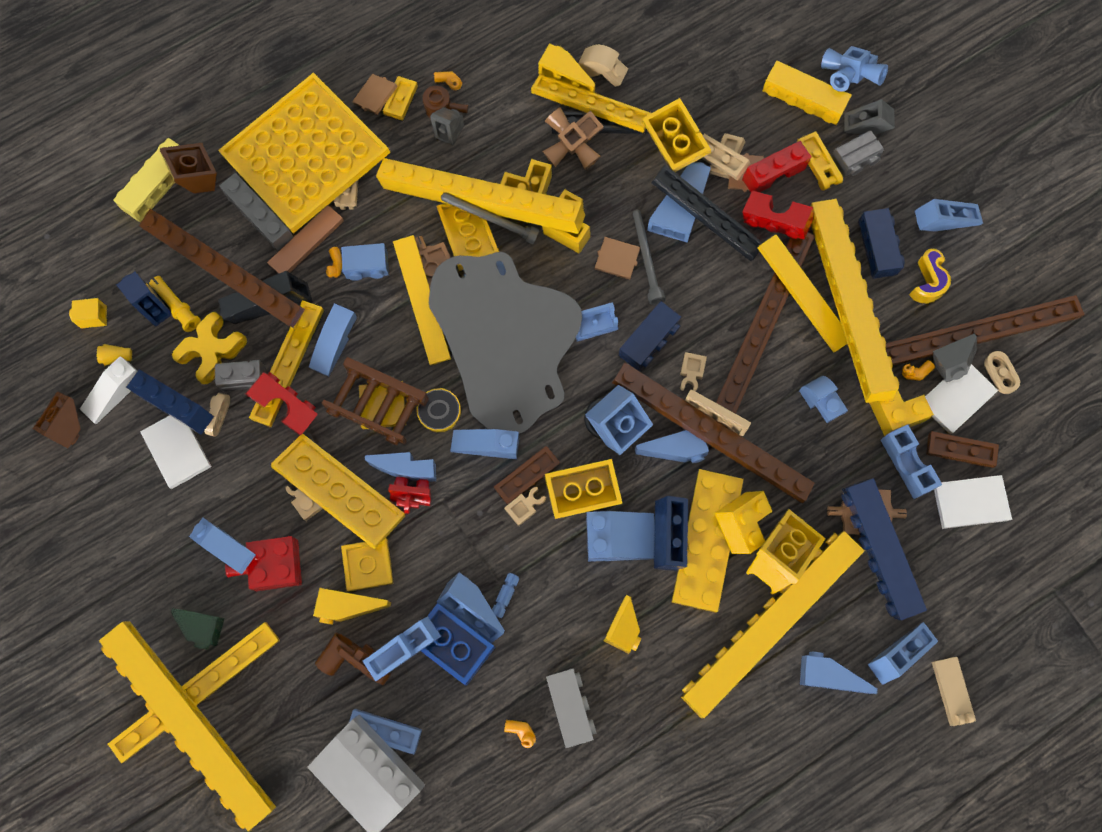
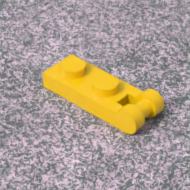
[797,131,843,191]

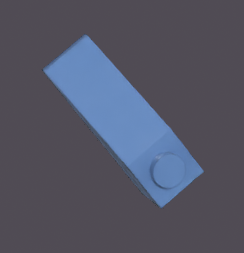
[915,199,983,231]
[451,429,519,459]
[635,430,709,463]
[189,518,256,574]
[437,573,505,643]
[868,622,938,685]
[800,652,877,694]

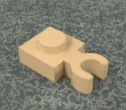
[680,352,707,392]
[286,486,323,521]
[504,487,546,526]

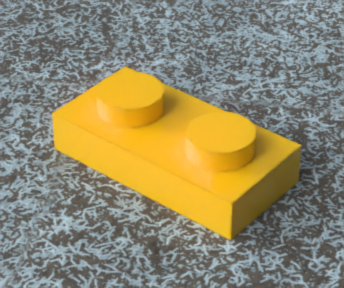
[383,76,418,121]

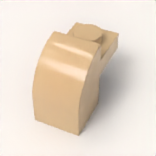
[578,45,628,87]

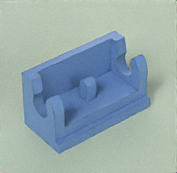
[576,302,618,342]

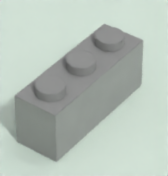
[546,669,597,748]

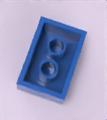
[421,603,495,686]

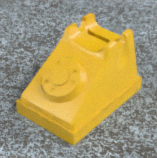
[642,98,711,172]
[746,509,826,594]

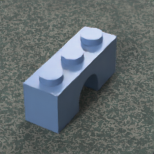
[881,424,942,499]

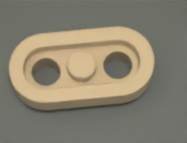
[984,351,1020,394]
[204,393,230,437]

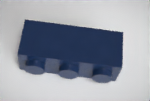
[858,208,905,279]
[116,271,172,327]
[618,301,681,371]
[654,496,688,571]

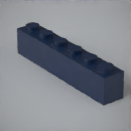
[842,478,927,620]

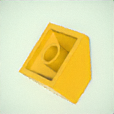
[604,595,641,654]

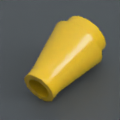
[97,344,132,366]

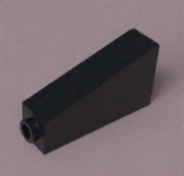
[218,271,313,324]

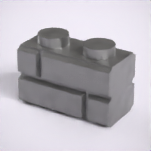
[831,131,884,177]
[215,360,266,392]

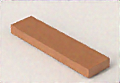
[267,205,344,274]

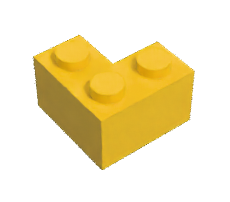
[501,159,552,194]
[542,189,590,254]
[869,390,934,436]
[715,491,772,554]

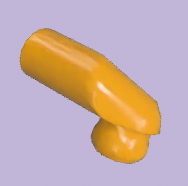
[434,72,462,90]
[326,247,342,278]
[902,360,935,381]
[505,720,536,748]

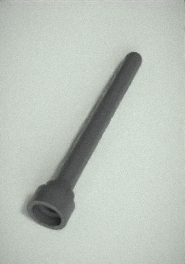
[441,193,539,245]
[633,209,666,305]

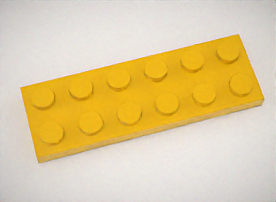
[271,434,405,549]
[672,469,743,613]

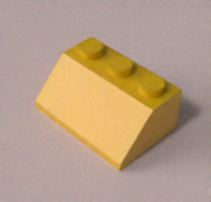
[545,459,622,519]

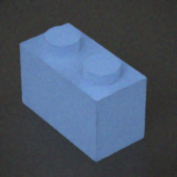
[341,243,389,281]

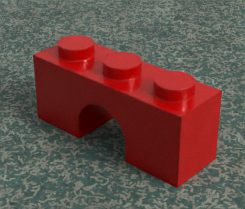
[742,140,812,192]
[743,191,814,240]
[245,372,318,435]

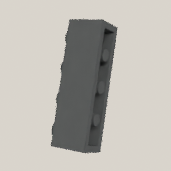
[219,173,293,252]

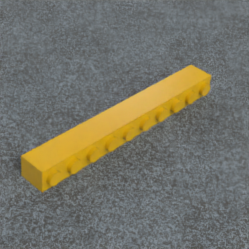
[376,158,585,234]
[811,199,899,403]
[681,531,865,718]
[99,621,276,831]

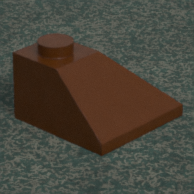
[160,143,217,194]
[32,391,81,448]

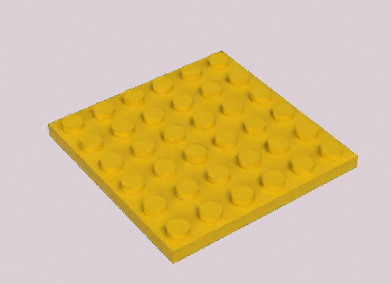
[218,73,391,234]

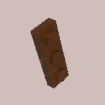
[926,431,999,468]
[494,446,560,505]

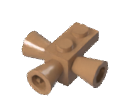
[542,107,604,170]

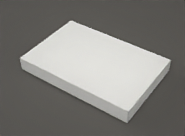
[925,364,999,435]
[140,415,212,489]
[934,475,1012,529]

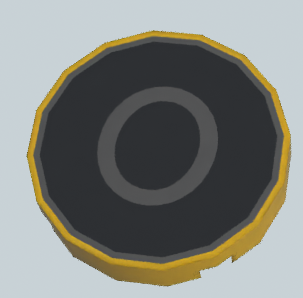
[417,388,461,432]

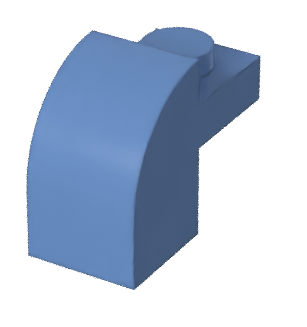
[799,376,848,423]

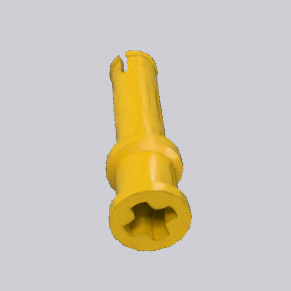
[149,276,201,332]

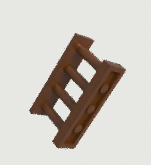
[322,357,429,445]

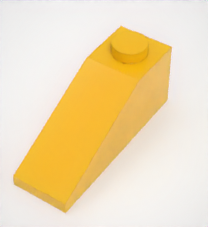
[538,43,595,93]
[313,588,391,625]

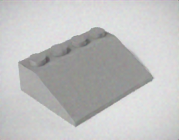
[308,715,425,832]

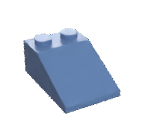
[586,511,655,562]

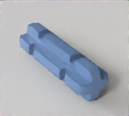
[492,573,519,618]

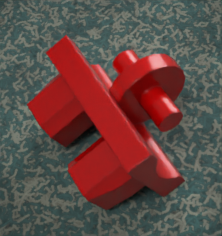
[388,477,431,514]

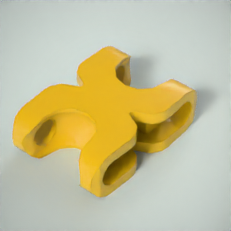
[172,312,247,384]

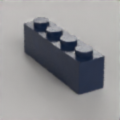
[126,369,214,435]

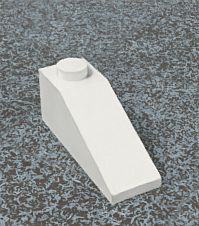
[80,356,137,424]

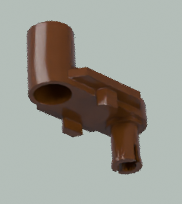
[315,633,392,685]

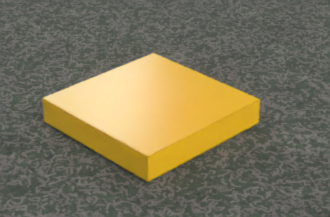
[359,381,405,429]
[341,538,393,592]

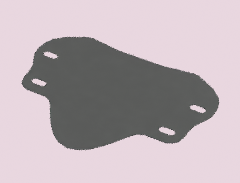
[429,252,582,434]

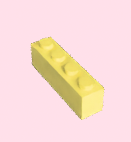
[113,138,179,222]

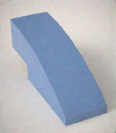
[309,303,357,377]
[365,452,436,482]
[363,617,441,681]

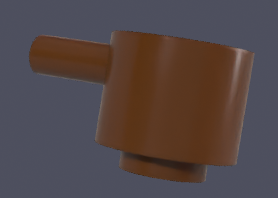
[423,86,468,118]

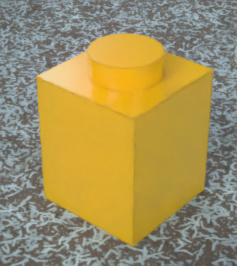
[69,298,107,328]

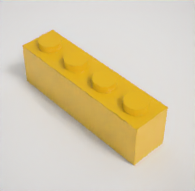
[763,61,852,125]

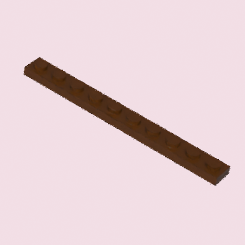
[139,208,305,328]
[716,232,815,414]
[885,295,1085,366]
[612,363,815,503]

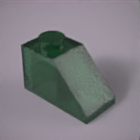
[171,608,224,649]

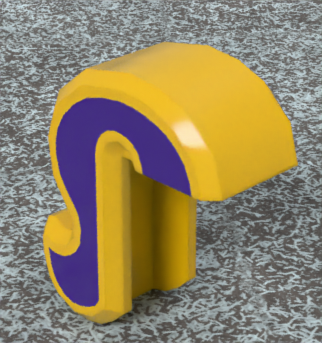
[909,248,951,303]

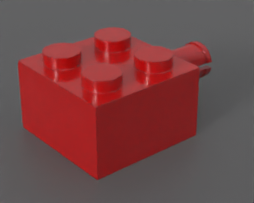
[225,536,302,592]

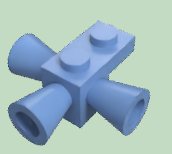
[821,46,888,92]

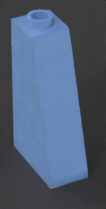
[647,162,711,243]

